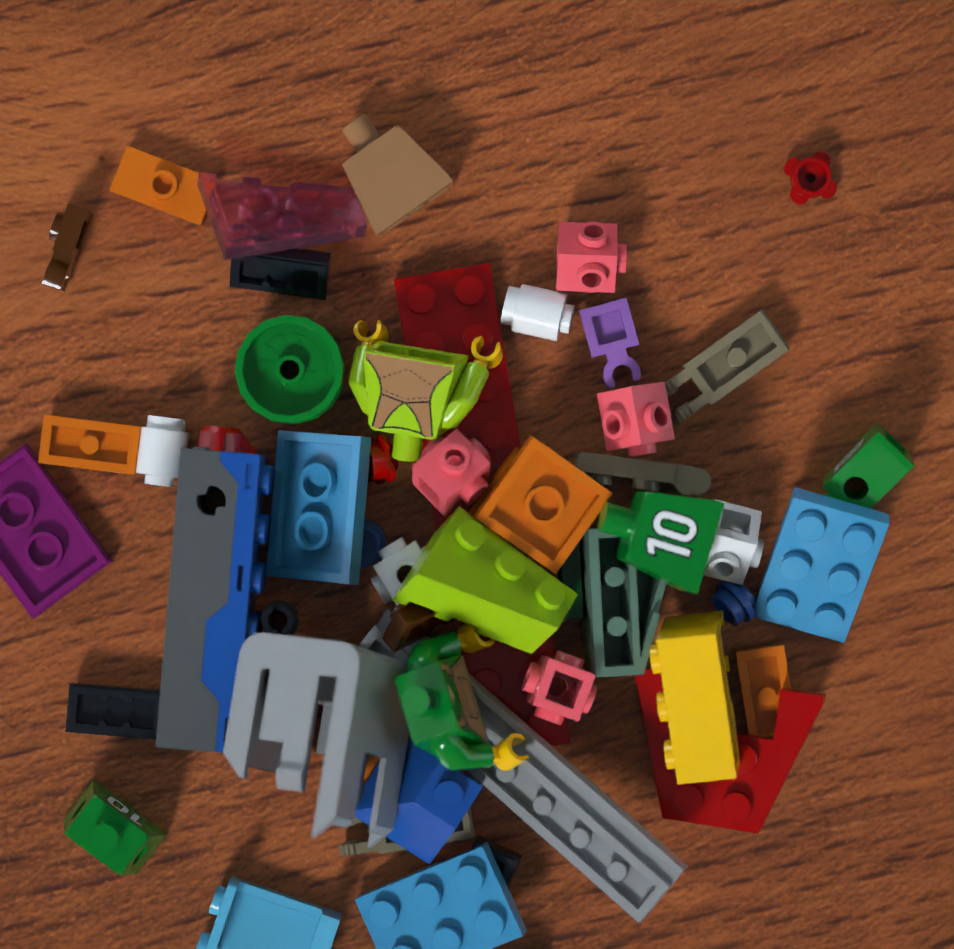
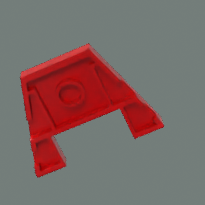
[635,666,826,834]

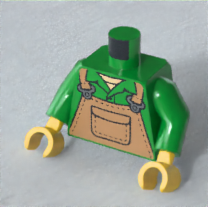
[395,623,529,771]

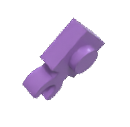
[579,298,641,389]

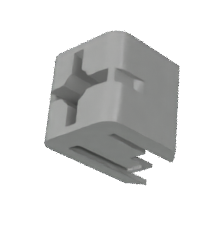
[223,633,409,849]

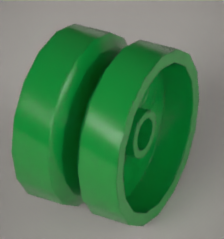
[235,315,346,425]

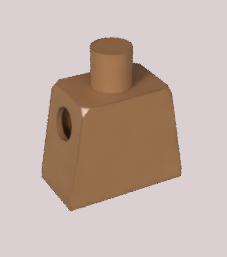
[342,114,454,239]

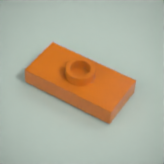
[109,146,219,227]

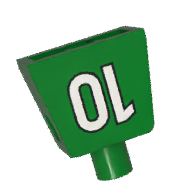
[823,422,914,509]
[597,492,724,594]
[64,779,167,876]

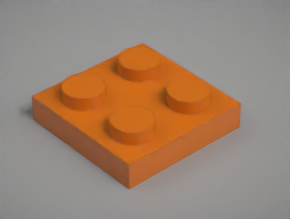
[473,435,613,574]

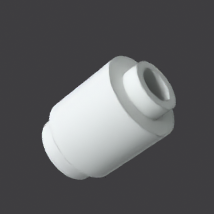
[501,284,575,341]
[136,415,190,487]

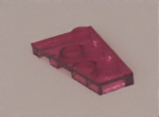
[197,172,368,260]

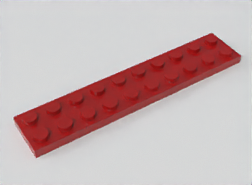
[393,263,571,746]

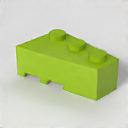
[392,507,578,654]

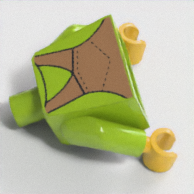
[349,320,503,462]

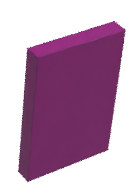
[0,444,113,619]

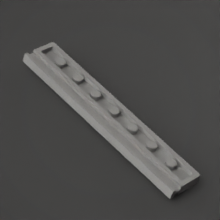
[358,607,688,923]

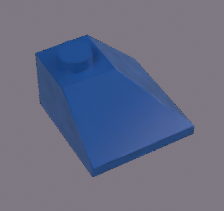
[355,734,483,864]

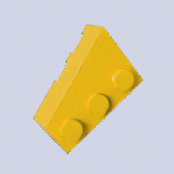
[650,610,740,785]

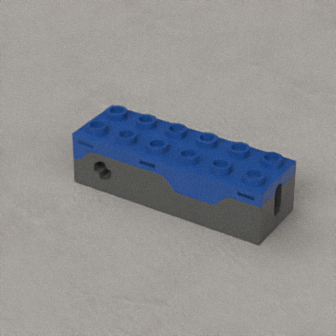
[156,425,275,753]

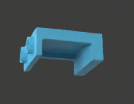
[196,876,342,949]

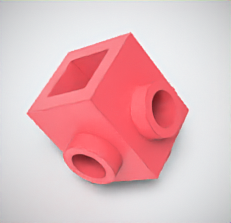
[556,222,627,293]
[597,381,675,458]
[412,429,490,518]
[522,650,597,725]

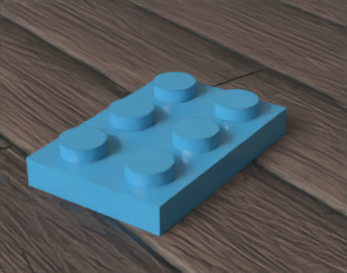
[266,430,371,585]
[752,487,890,643]
[354,842,527,949]

